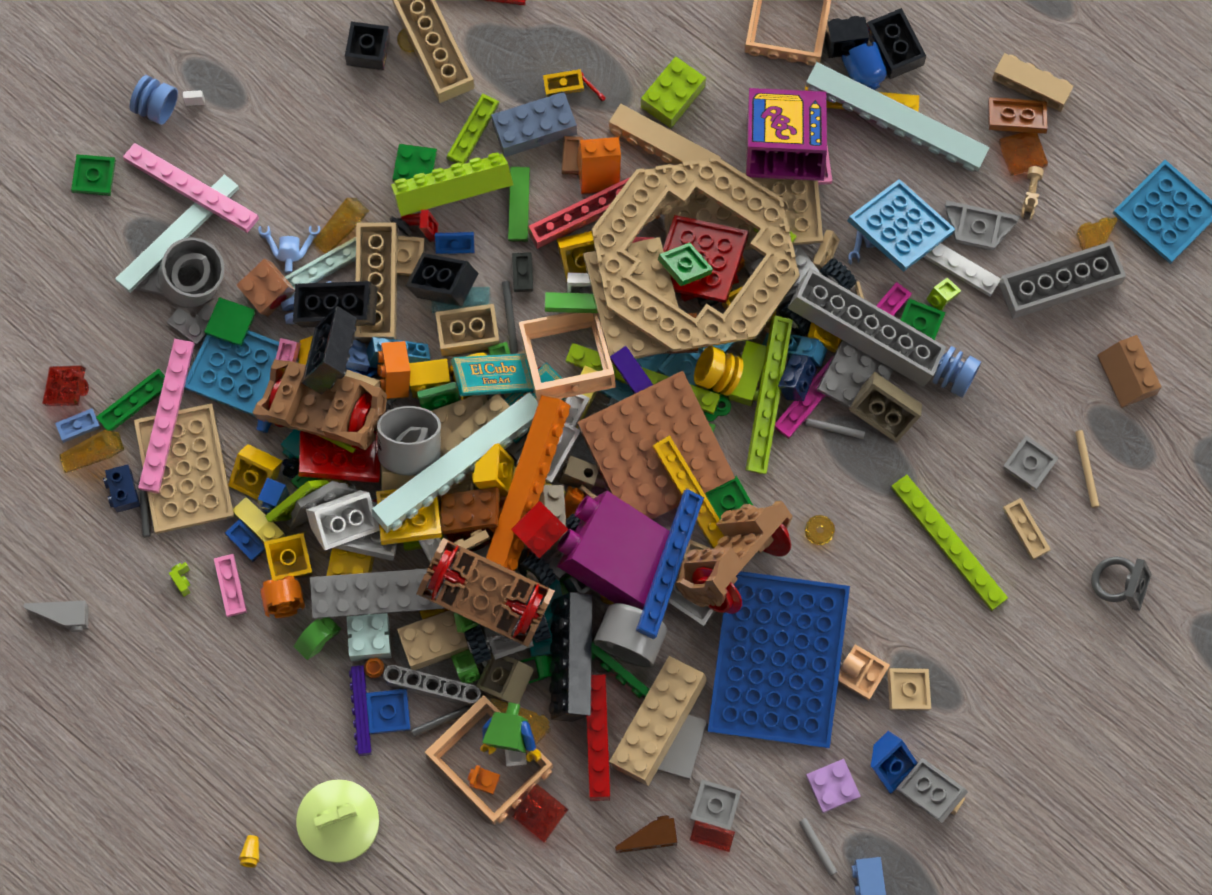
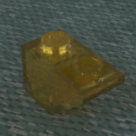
[1076,217,1117,250]

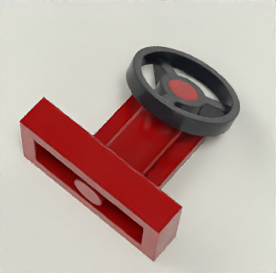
[389,210,439,242]

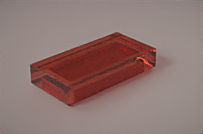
[690,820,735,852]

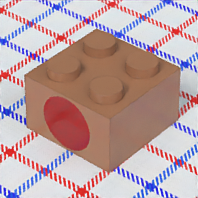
[236,258,295,317]

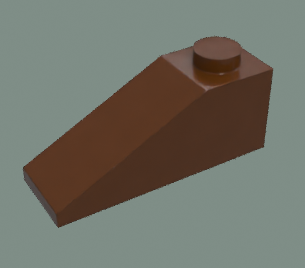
[615,815,678,854]

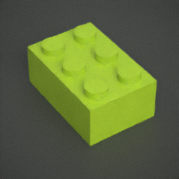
[641,56,706,128]

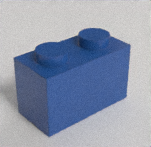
[258,478,290,515]

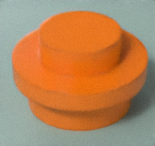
[364,658,384,678]

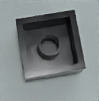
[825,16,869,58]
[345,21,390,70]

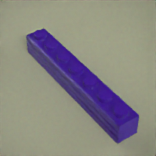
[349,665,372,756]

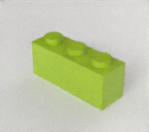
[729,340,767,406]

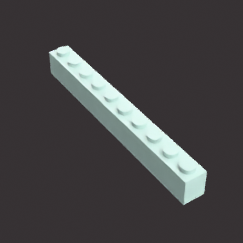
[806,62,990,172]
[372,392,538,533]

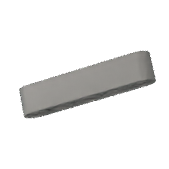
[384,665,481,707]

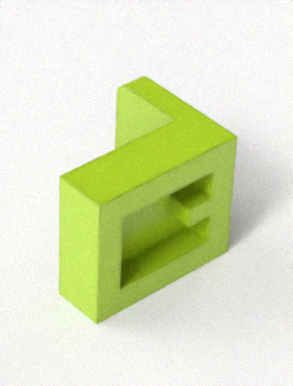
[926,278,961,310]
[169,562,190,597]

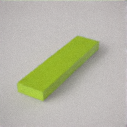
[446,93,499,164]

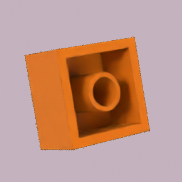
[377,341,411,399]

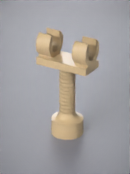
[1021,166,1044,220]

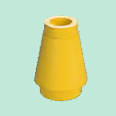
[239,835,259,868]

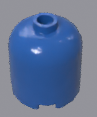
[841,42,887,90]

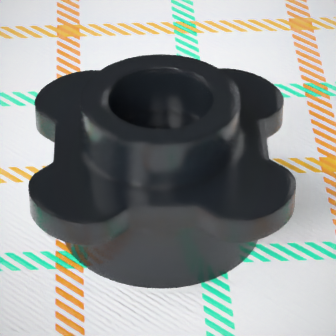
[282,458,299,478]

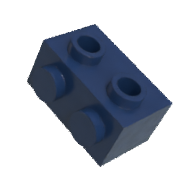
[778,354,817,401]
[103,464,140,513]

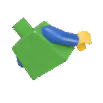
[480,702,541,762]

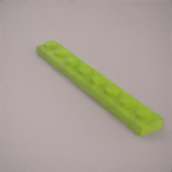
[745,316,793,475]
[565,343,720,415]
[891,475,1008,611]

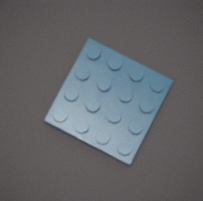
[1113,160,1212,264]
[847,179,955,272]
[184,330,279,417]

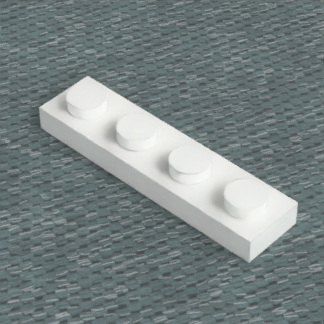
[923,243,1001,297]

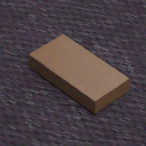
[562,136,583,175]

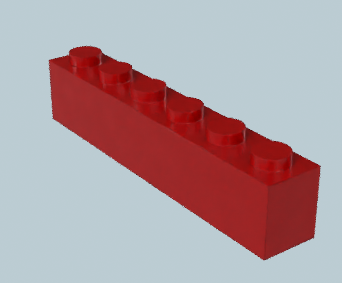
[587,675,610,801]

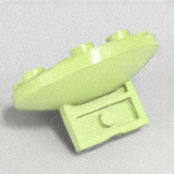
[296,780,379,863]

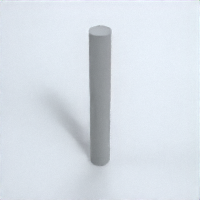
[806,418,865,439]
[799,818,837,876]

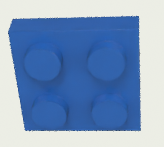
[366,689,411,735]

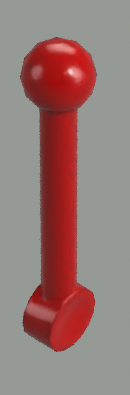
[581,72,606,101]

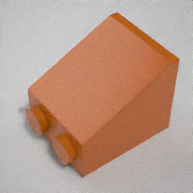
[577,137,621,194]

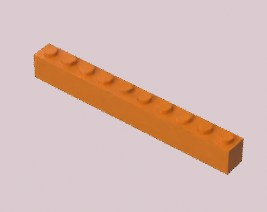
[486,395,571,572]

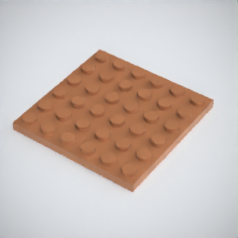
[576,371,735,519]

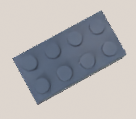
[491,92,577,157]

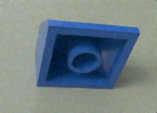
[871,731,918,794]

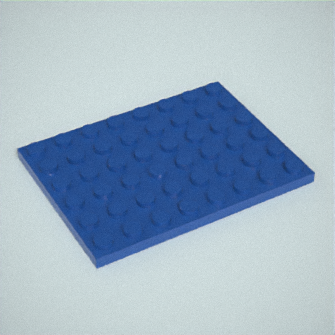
[708,571,850,748]

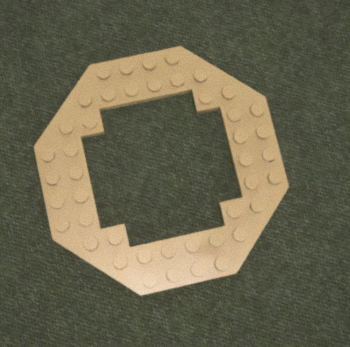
[592,157,800,352]

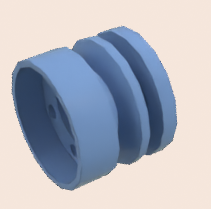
[129,75,178,125]
[932,346,981,398]

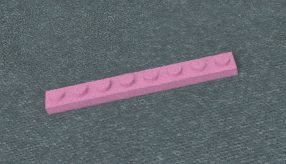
[123,143,259,233]
[138,339,195,493]

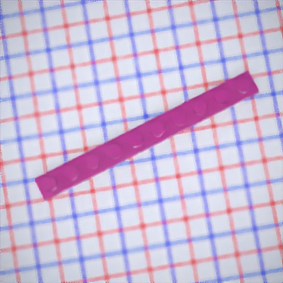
[774,282,912,439]

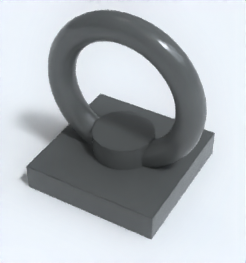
[1091,556,1152,611]

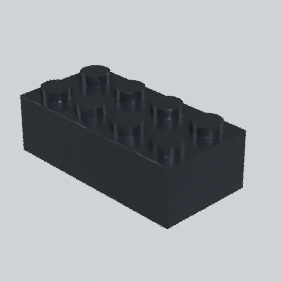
[293,281,378,328]
[302,306,357,395]

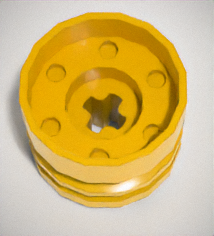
[694,346,744,396]

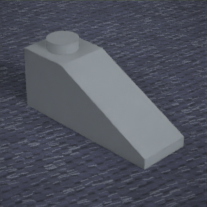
[24,601,88,632]

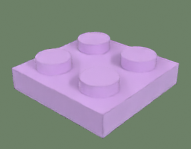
[806,759,861,813]

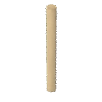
[1075,430,1099,508]

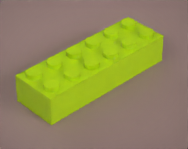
[391,153,513,216]

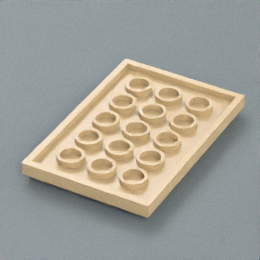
[583,237,679,364]
[134,403,235,534]

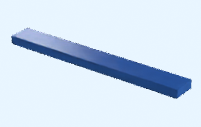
[636,489,704,639]

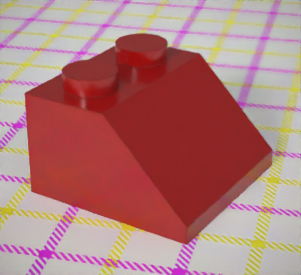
[511,501,568,558]

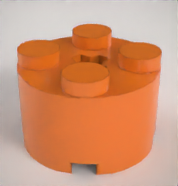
[260,576,305,618]

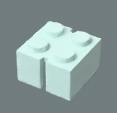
[347,613,392,661]

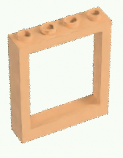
[745,0,831,66]
[519,312,616,403]
[425,695,553,825]

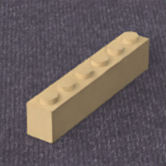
[609,104,721,165]

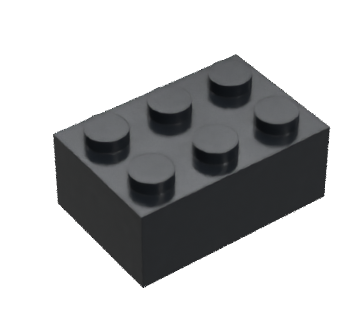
[867,8,926,79]
[405,253,479,307]

